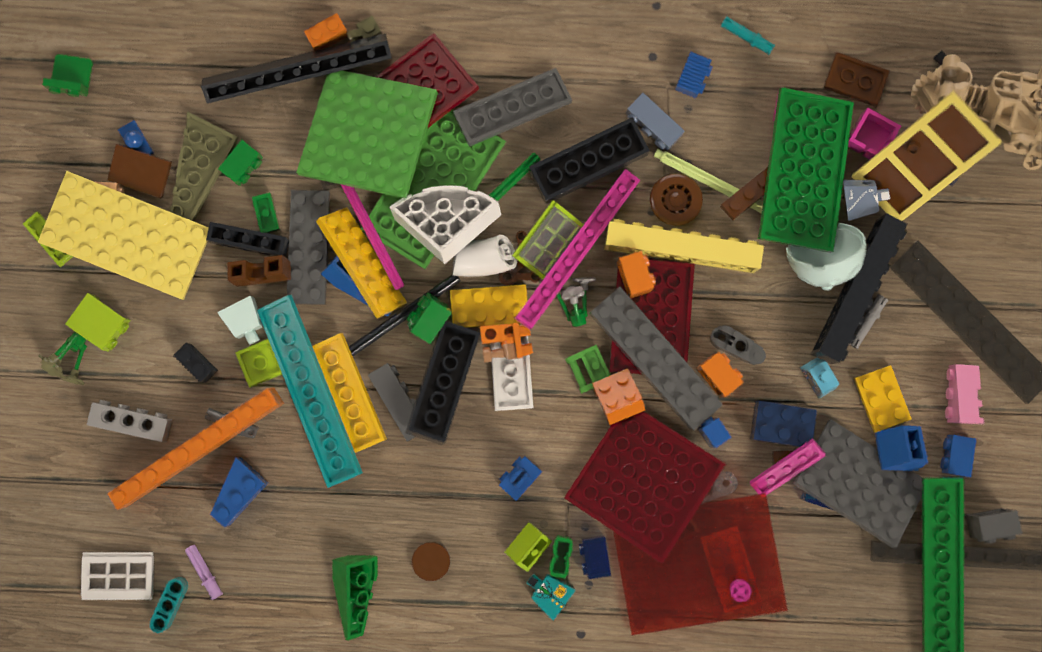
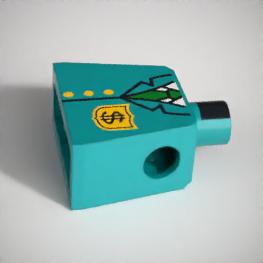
[526,574,576,621]

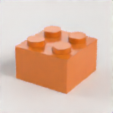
[617,251,656,299]
[696,352,744,398]
[592,368,645,425]

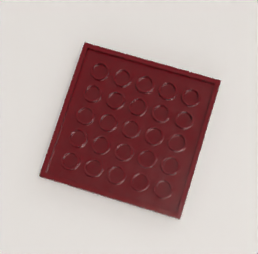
[564,411,726,564]

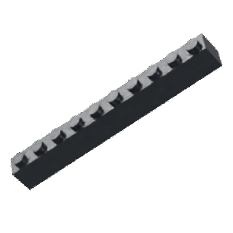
[201,33,392,104]

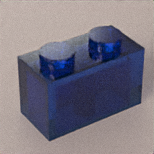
[579,536,611,579]

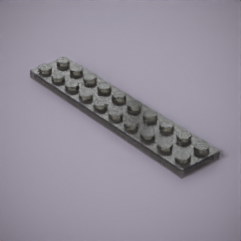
[890,240,1042,404]

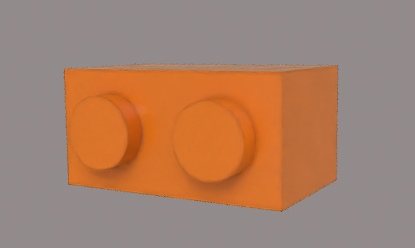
[304,13,348,50]

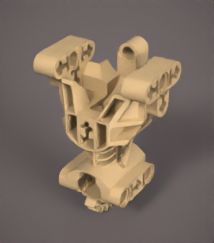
[911,54,1042,170]

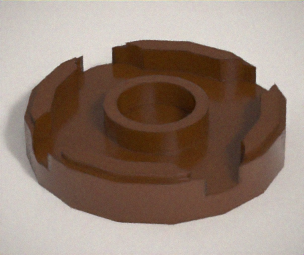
[412,542,450,581]

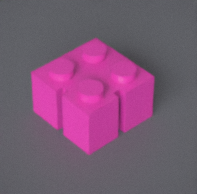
[848,108,901,159]

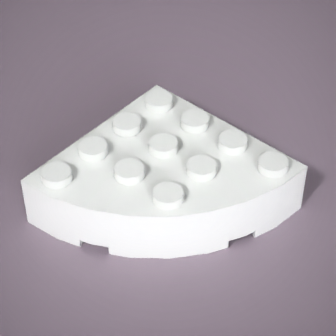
[390,186,501,264]

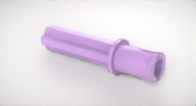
[185,545,223,600]

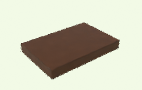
[823,52,890,107]
[107,144,172,198]

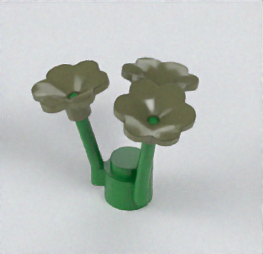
[38,332,87,385]

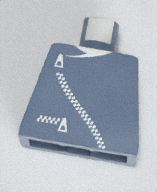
[843,180,890,221]

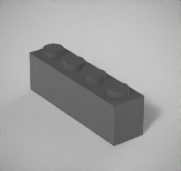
[368,363,415,442]

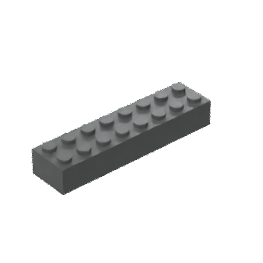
[590,287,723,431]

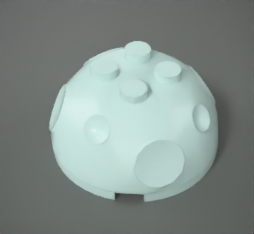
[786,223,866,290]

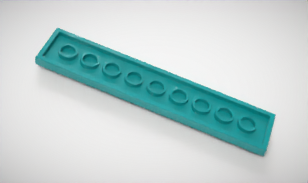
[257,295,363,488]

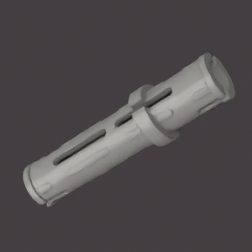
[849,294,888,349]

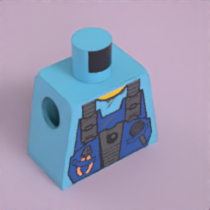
[800,358,839,399]

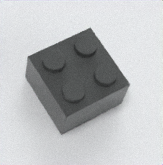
[966,508,1022,543]

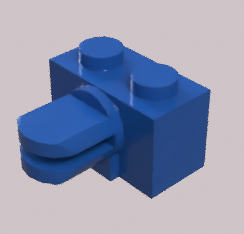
[499,456,542,501]

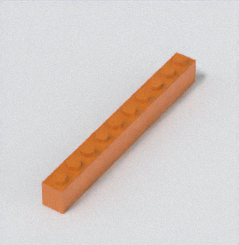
[107,387,285,510]

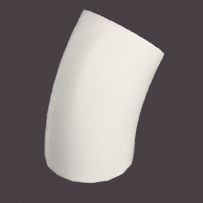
[452,235,517,277]

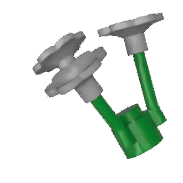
[556,277,596,327]

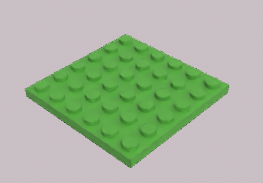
[296,71,438,199]

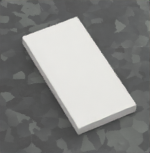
[490,336,533,411]

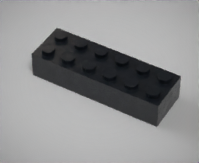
[529,117,650,204]
[405,321,480,445]

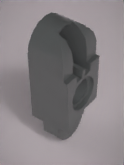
[710,325,766,365]

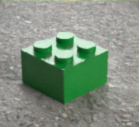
[407,292,452,344]

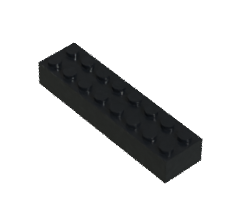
[811,213,907,365]

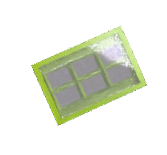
[512,200,584,280]

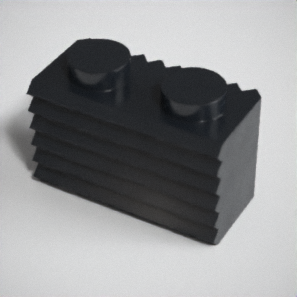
[173,343,218,383]

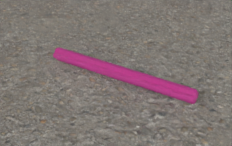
[341,185,404,290]

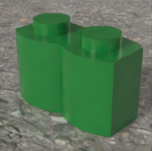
[549,535,573,578]

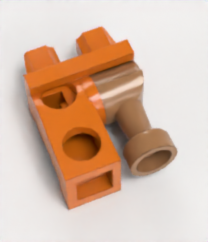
[480,323,533,363]

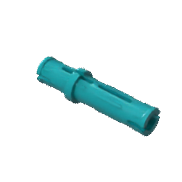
[720,16,775,55]

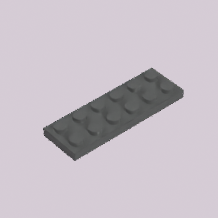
[453,68,572,147]
[287,190,330,305]

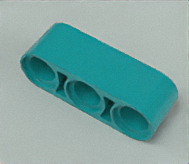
[149,577,188,633]

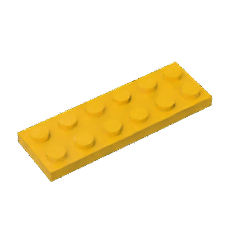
[316,207,407,318]
[312,333,387,453]

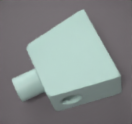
[218,296,263,345]

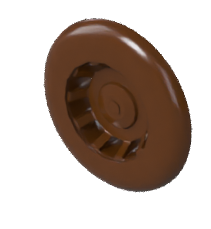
[650,173,703,226]

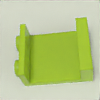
[65,293,131,352]

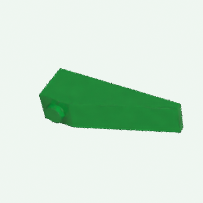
[332,555,378,641]

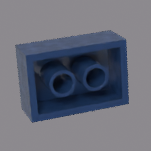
[750,401,817,447]

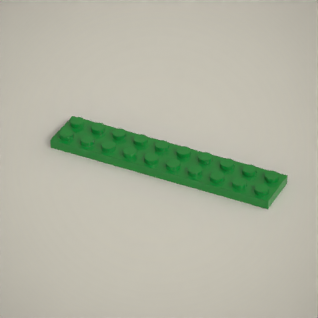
[922,477,964,652]

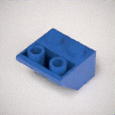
[875,425,928,471]

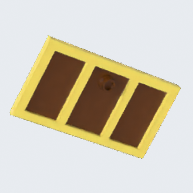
[852,91,1002,221]

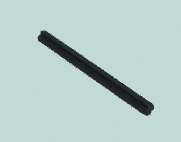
[349,275,460,356]

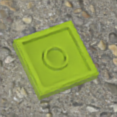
[235,339,282,388]

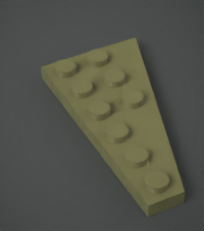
[169,111,239,221]

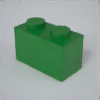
[218,140,263,187]

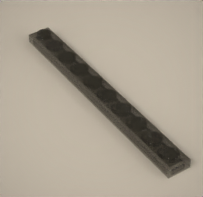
[870,541,1042,571]

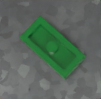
[252,192,280,233]

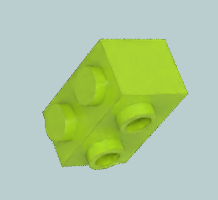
[504,522,552,572]

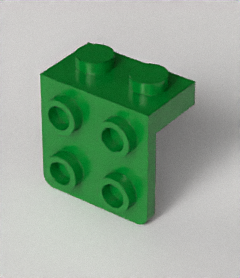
[42,54,93,97]

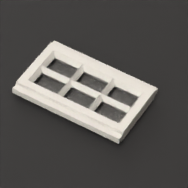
[81,552,154,600]

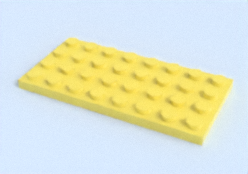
[38,171,209,300]

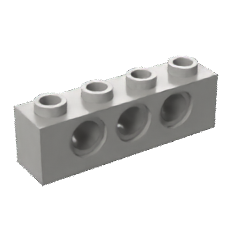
[87,400,173,442]

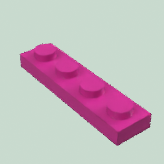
[750,439,825,498]

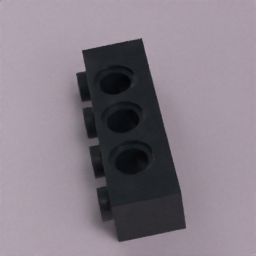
[206,222,289,258]

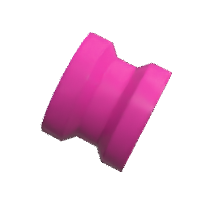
[730,579,751,601]

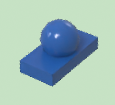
[118,120,154,155]

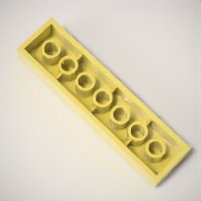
[604,219,764,273]

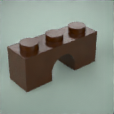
[227,255,291,287]

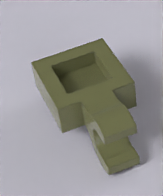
[346,15,382,42]

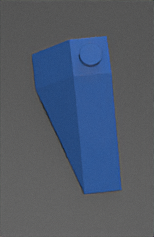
[321,256,391,317]

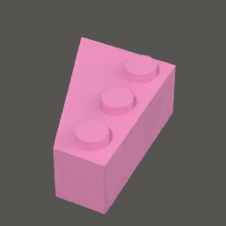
[945,364,984,424]

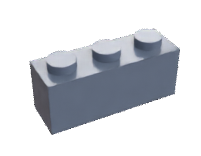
[626,93,685,151]

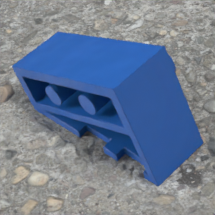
[210,457,269,528]

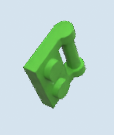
[565,345,611,394]

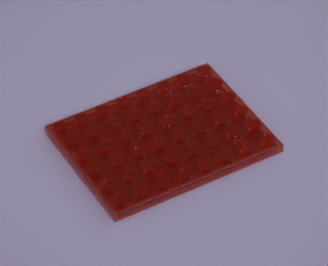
[613,493,788,635]

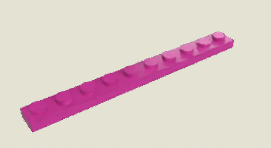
[515,169,640,330]

